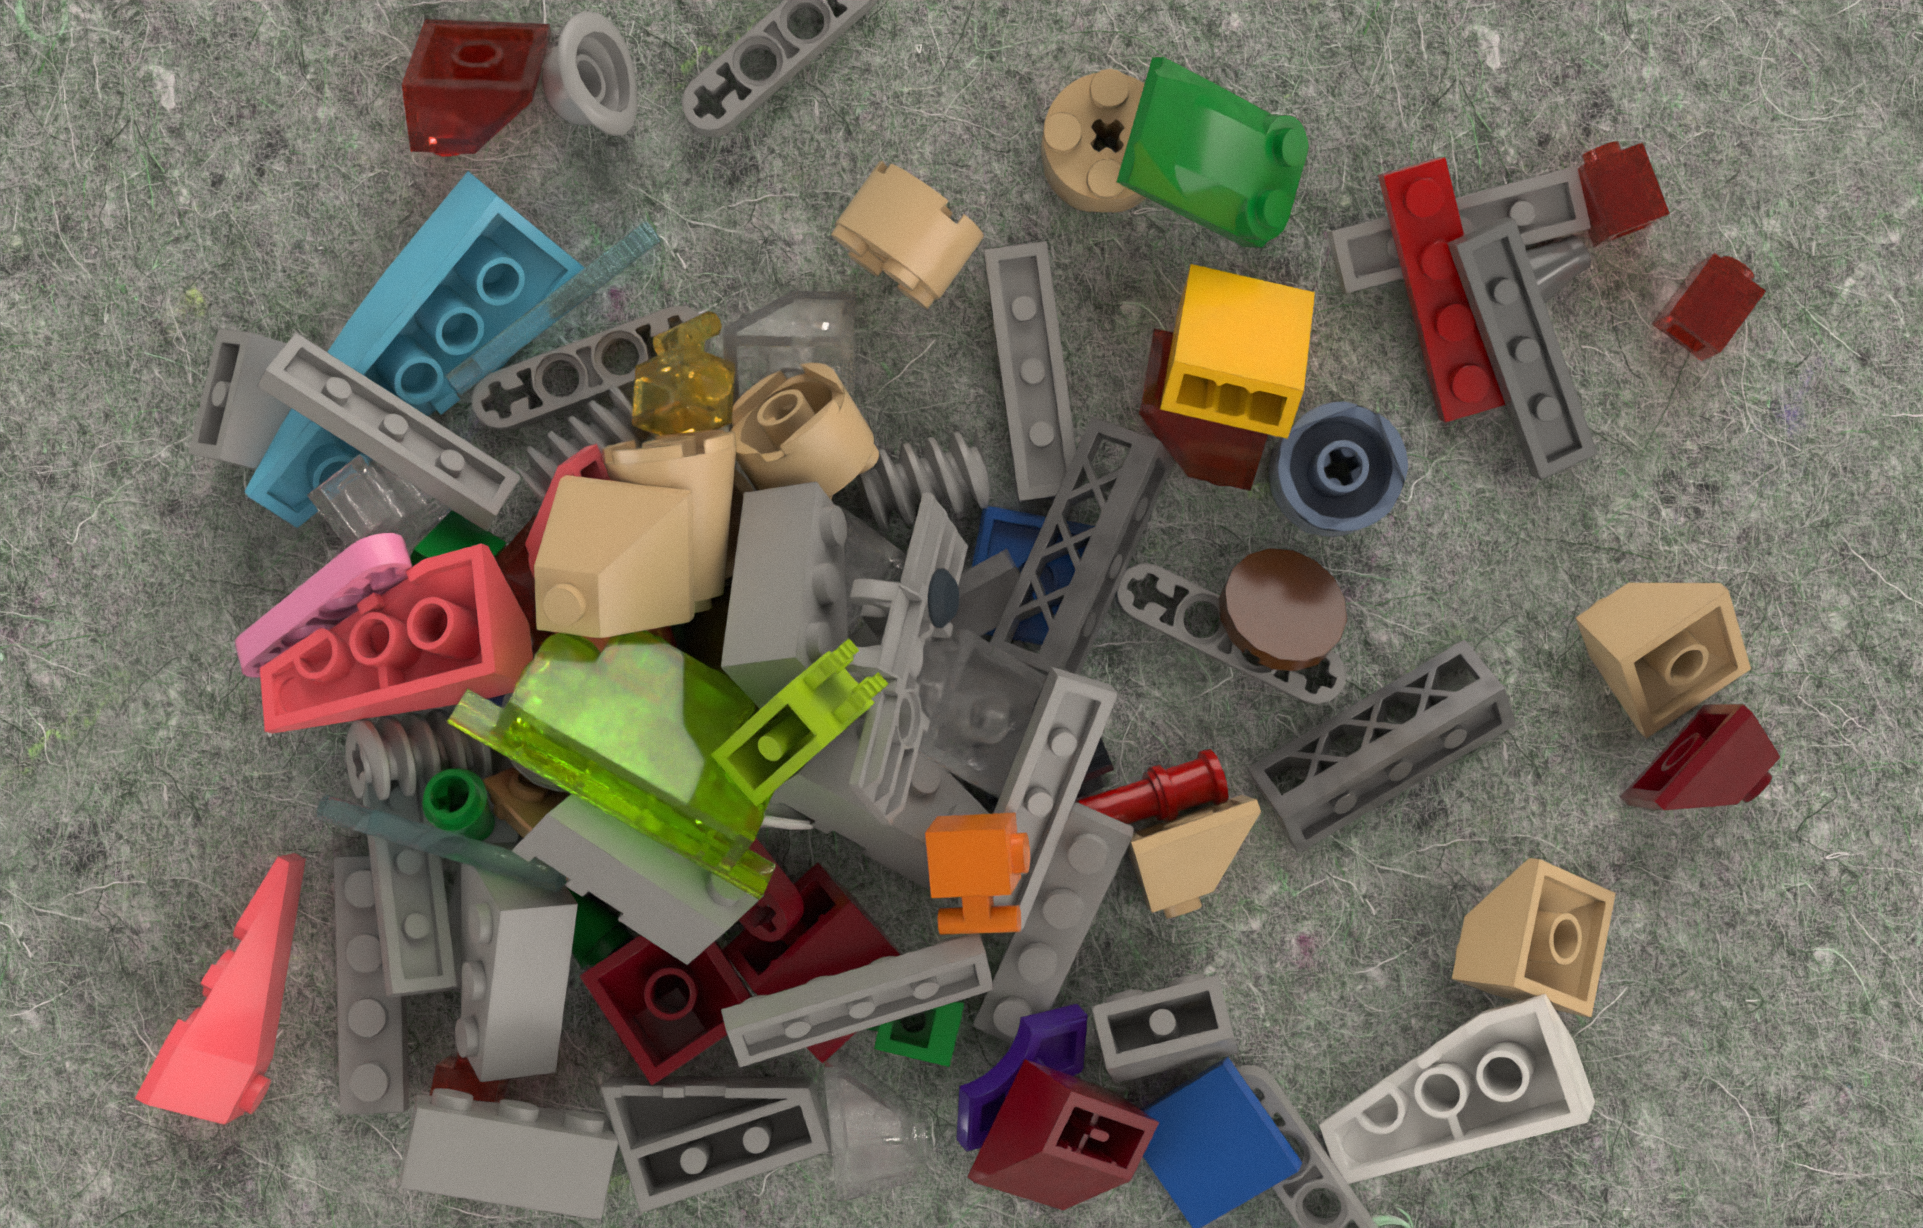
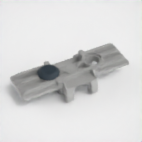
[836,493,968,825]

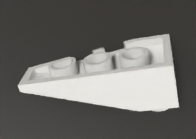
[1319,994,1595,1184]

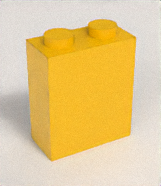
[1160,264,1315,439]

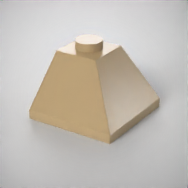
[534,475,694,638]
[1576,583,1751,739]
[1127,795,1261,919]
[1452,858,1616,1017]

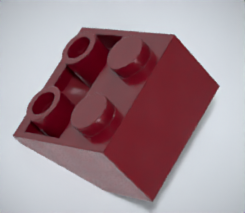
[722,862,903,1063]
[967,1059,1159,1210]

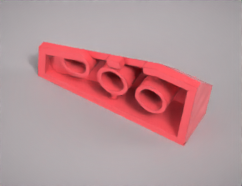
[259,544,536,734]
[135,853,306,1125]

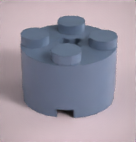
[1268,401,1408,537]

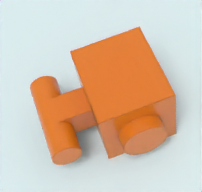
[925,812,1030,935]

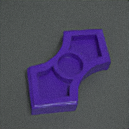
[956,1004,1088,1152]

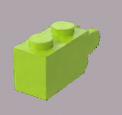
[711,639,888,807]

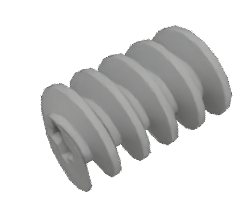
[516,385,655,503]
[856,428,990,531]
[345,706,492,800]

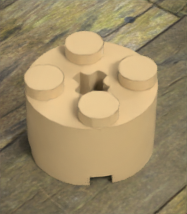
[1041,69,1146,213]
[831,161,984,309]
[724,362,879,501]

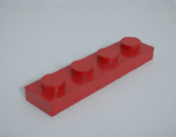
[1378,157,1506,423]

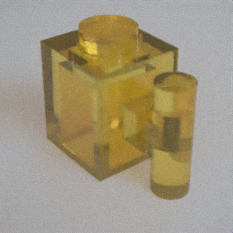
[632,311,735,436]

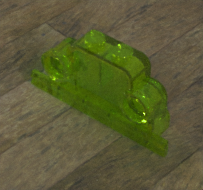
[447,630,776,900]

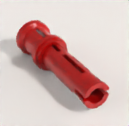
[1075,749,1229,824]

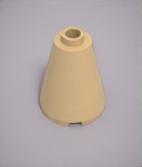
[602,430,737,613]

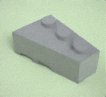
[721,482,848,709]
[765,720,989,888]
[511,747,764,965]
[455,841,578,1082]
[600,1076,832,1213]
[399,1088,618,1221]

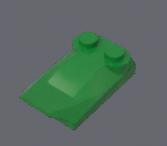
[1116,57,1309,248]

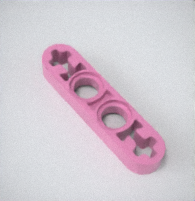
[235,533,412,678]

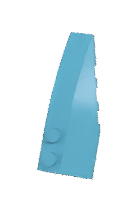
[244,171,584,528]

